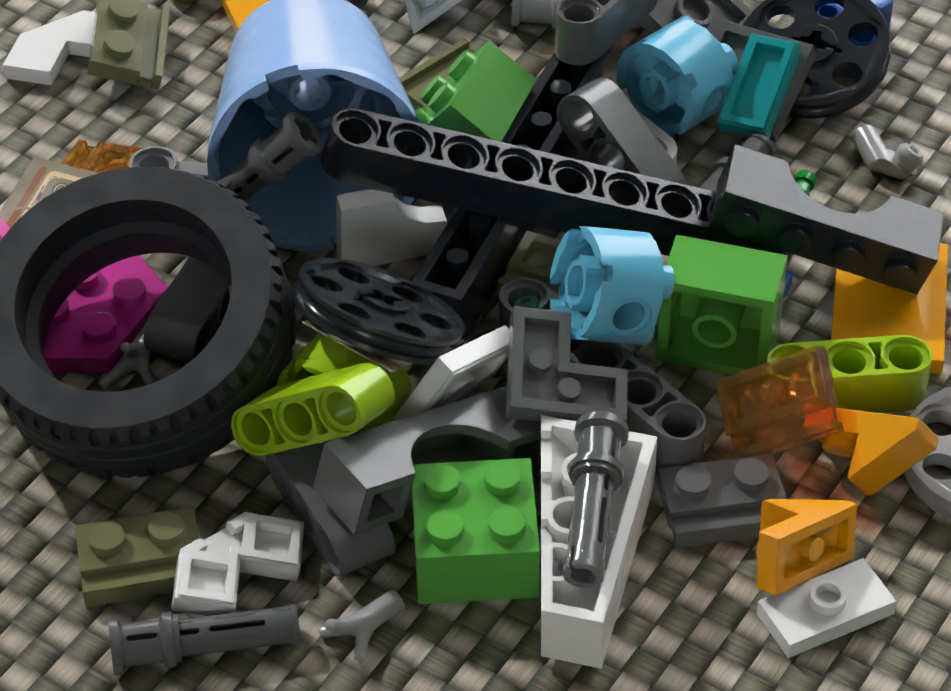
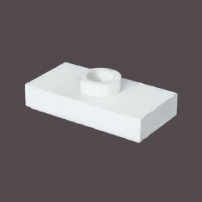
[757,558,896,658]

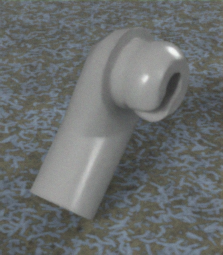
[852,125,923,180]

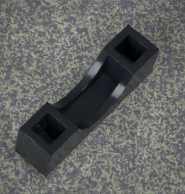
[708,144,944,294]

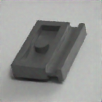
[657,453,787,549]

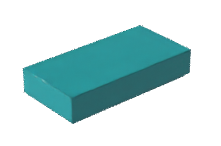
[717,33,802,138]

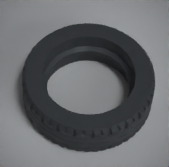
[0,167,297,478]

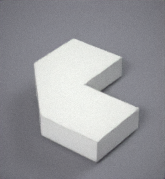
[3,10,95,85]
[171,512,304,616]

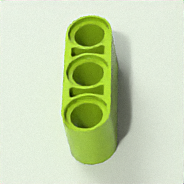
[763,335,932,419]
[231,363,395,456]

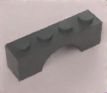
[313,386,541,534]

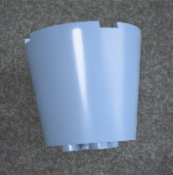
[207,0,420,252]

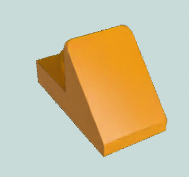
[804,405,939,496]
[756,499,857,596]

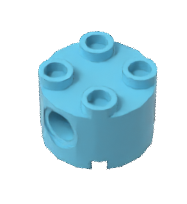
[616,16,738,137]
[550,226,675,345]

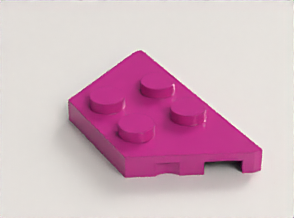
[44,255,168,374]

